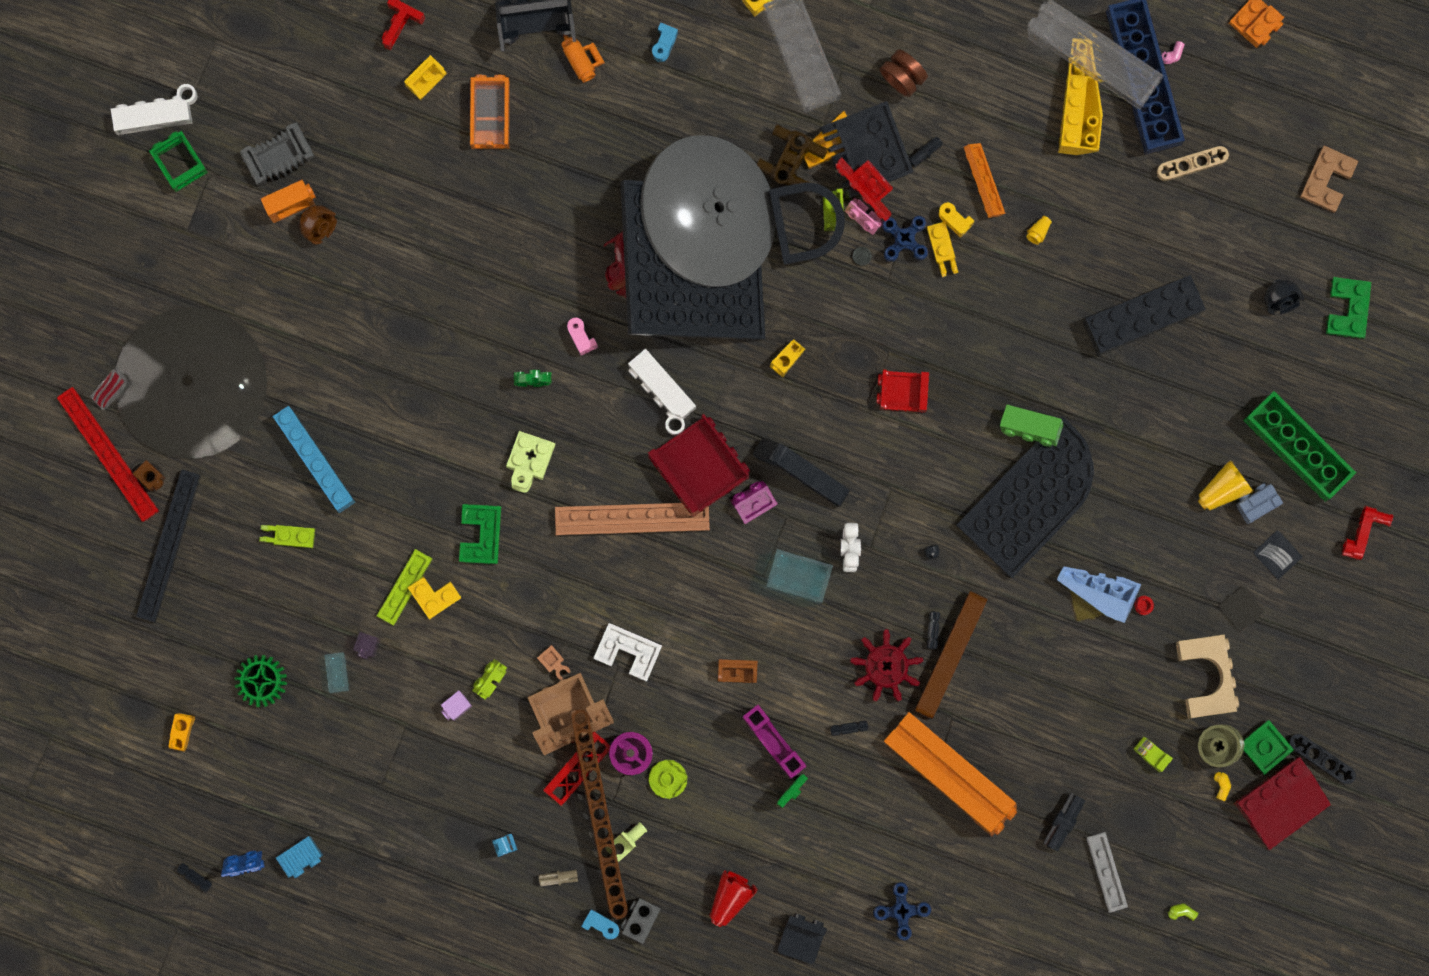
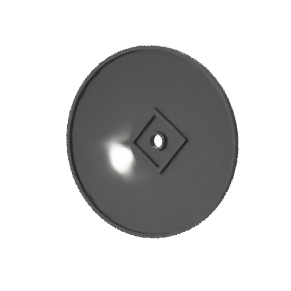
[641,135,776,287]

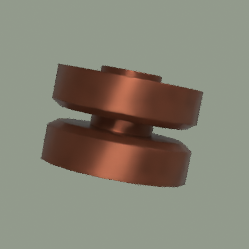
[880,49,928,97]

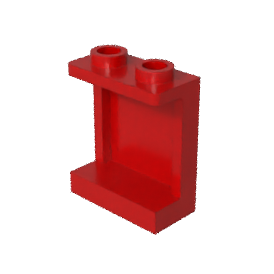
[877,369,929,413]

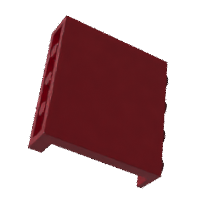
[648,414,750,517]

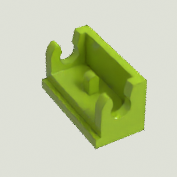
[823,189,844,231]

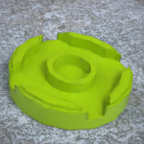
[649,760,687,799]

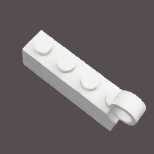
[111,84,197,135]
[628,349,696,435]

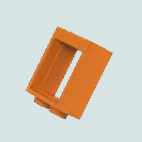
[261,180,316,223]

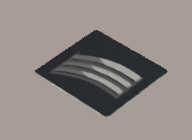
[1253,530,1303,579]

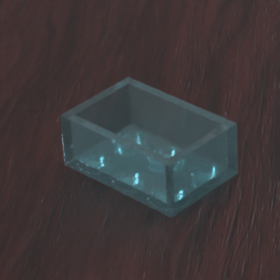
[766,549,833,604]

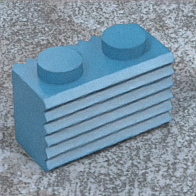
[276,836,323,878]

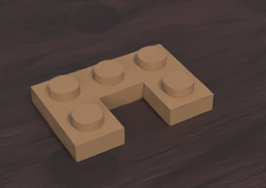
[1300,146,1358,213]

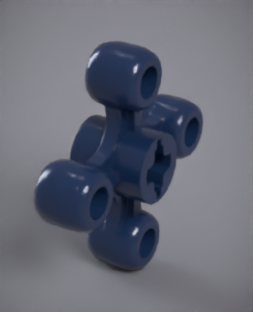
[882,216,928,262]
[873,882,931,941]

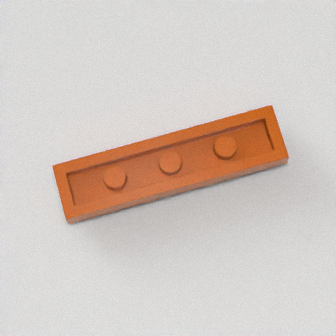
[964,143,1005,218]

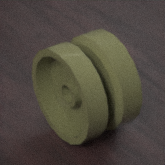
[1198,724,1245,768]

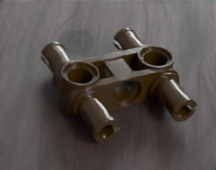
[757,124,828,193]

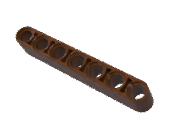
[915,591,988,719]

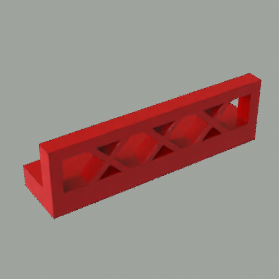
[543,731,611,806]

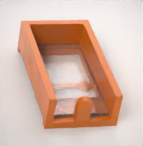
[470,75,510,149]

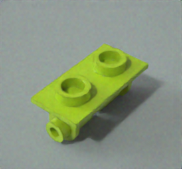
[472,659,507,700]

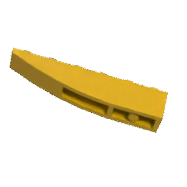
[1058,39,1103,155]

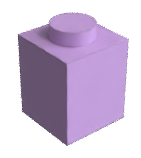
[441,691,472,721]

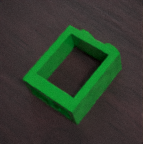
[149,131,208,192]

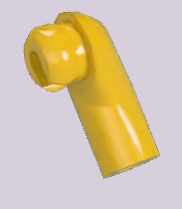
[1214,772,1231,802]

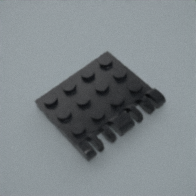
[820,101,914,198]

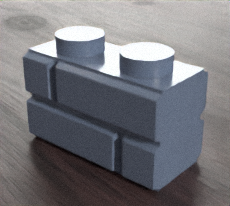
[1236,483,1283,524]

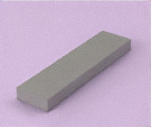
[1086,832,1128,913]

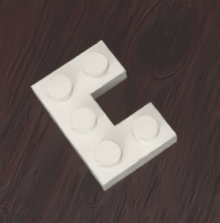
[594,623,662,681]

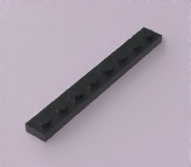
[136,470,201,622]

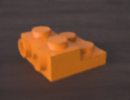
[1229,0,1284,48]

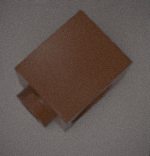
[133,460,166,492]

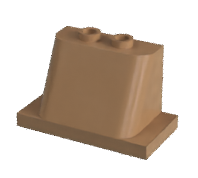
[528,673,614,755]

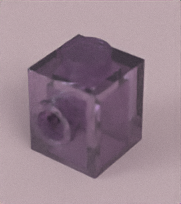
[353,632,380,659]

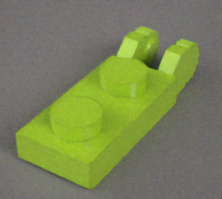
[259,525,315,548]

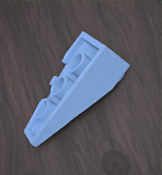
[1057,567,1141,623]

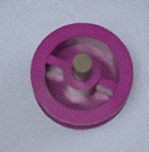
[609,732,653,775]

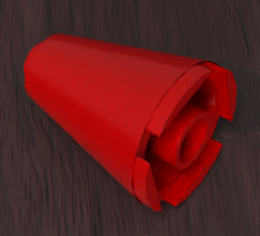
[710,870,758,927]

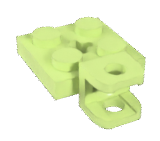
[506,431,555,493]

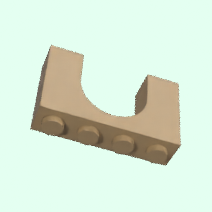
[1176,635,1239,719]

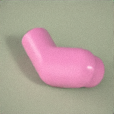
[1161,41,1185,64]

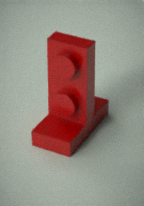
[382,0,425,50]

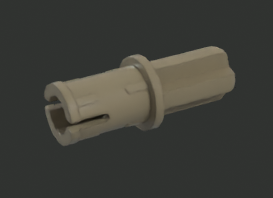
[539,869,578,886]

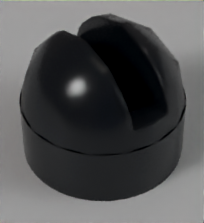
[923,544,940,559]

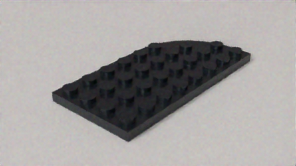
[956,416,1094,579]

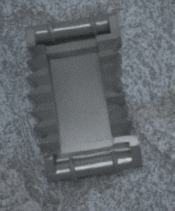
[240,123,314,185]

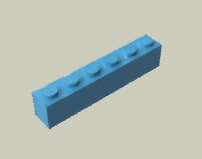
[273,406,355,513]

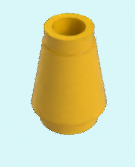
[1026,216,1052,245]

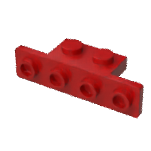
[835,157,893,221]

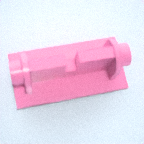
[845,198,883,235]

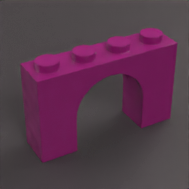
[742,705,807,779]

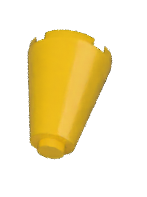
[1198,461,1253,510]

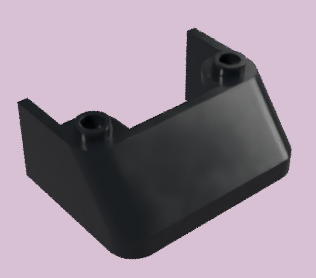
[495,0,576,51]

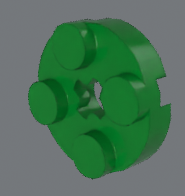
[513,370,552,387]

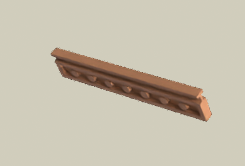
[555,503,710,536]

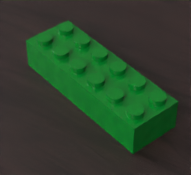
[1243,391,1357,502]

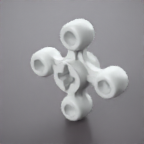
[841,523,861,572]

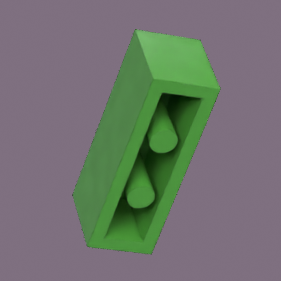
[1000,405,1063,447]

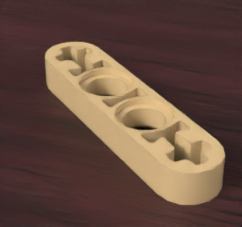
[1157,146,1229,181]

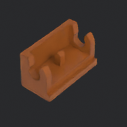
[718,659,758,683]

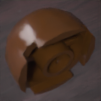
[299,205,337,245]

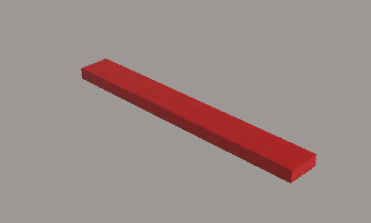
[57,387,159,522]

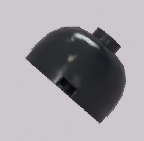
[1264,279,1304,315]

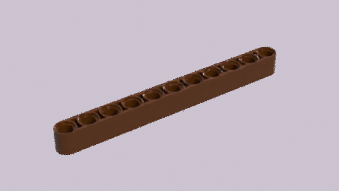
[570,709,627,919]

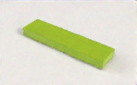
[377,549,432,625]

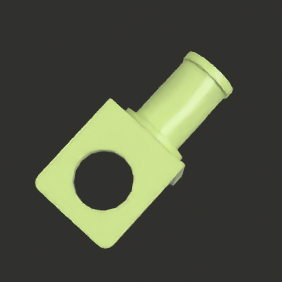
[606,822,647,862]

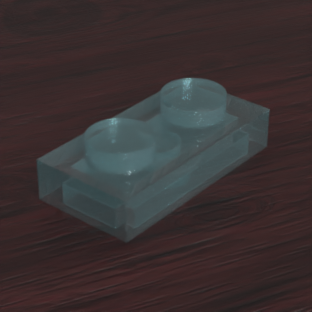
[325,652,349,693]

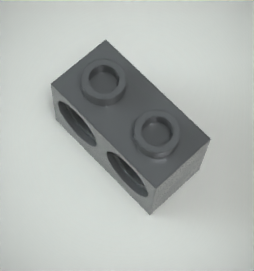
[621,898,661,944]

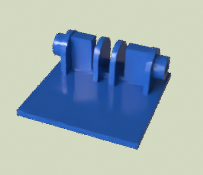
[221,851,265,877]

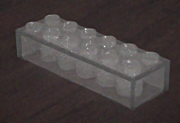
[763,0,841,113]

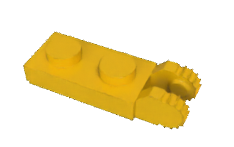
[927,222,958,277]

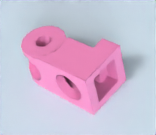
[567,318,598,356]

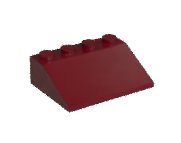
[1234,757,1331,850]

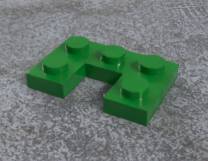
[1326,277,1372,339]
[459,504,502,564]

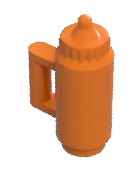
[562,35,605,83]

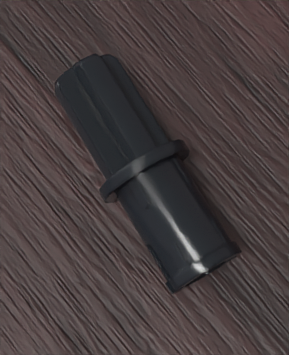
[909,137,943,168]

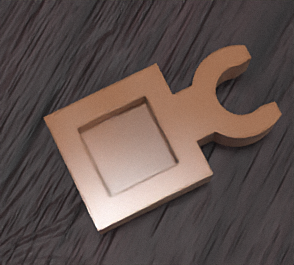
[537,645,571,680]

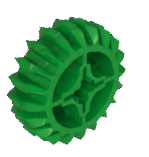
[235,655,287,707]

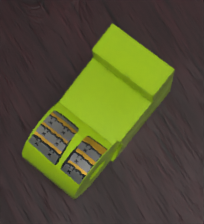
[1134,737,1173,773]

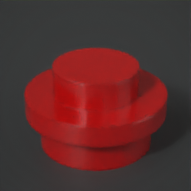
[1134,596,1154,615]

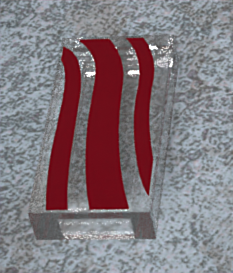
[90,369,129,410]

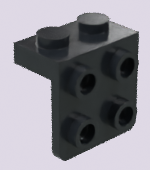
[778,913,827,964]

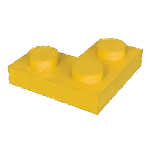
[408,576,461,619]

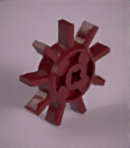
[850,629,923,702]

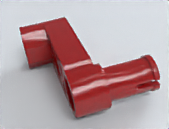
[1342,506,1393,560]

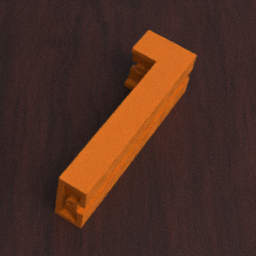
[884,712,1017,836]

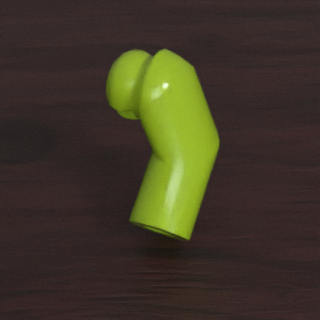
[1168,904,1198,921]

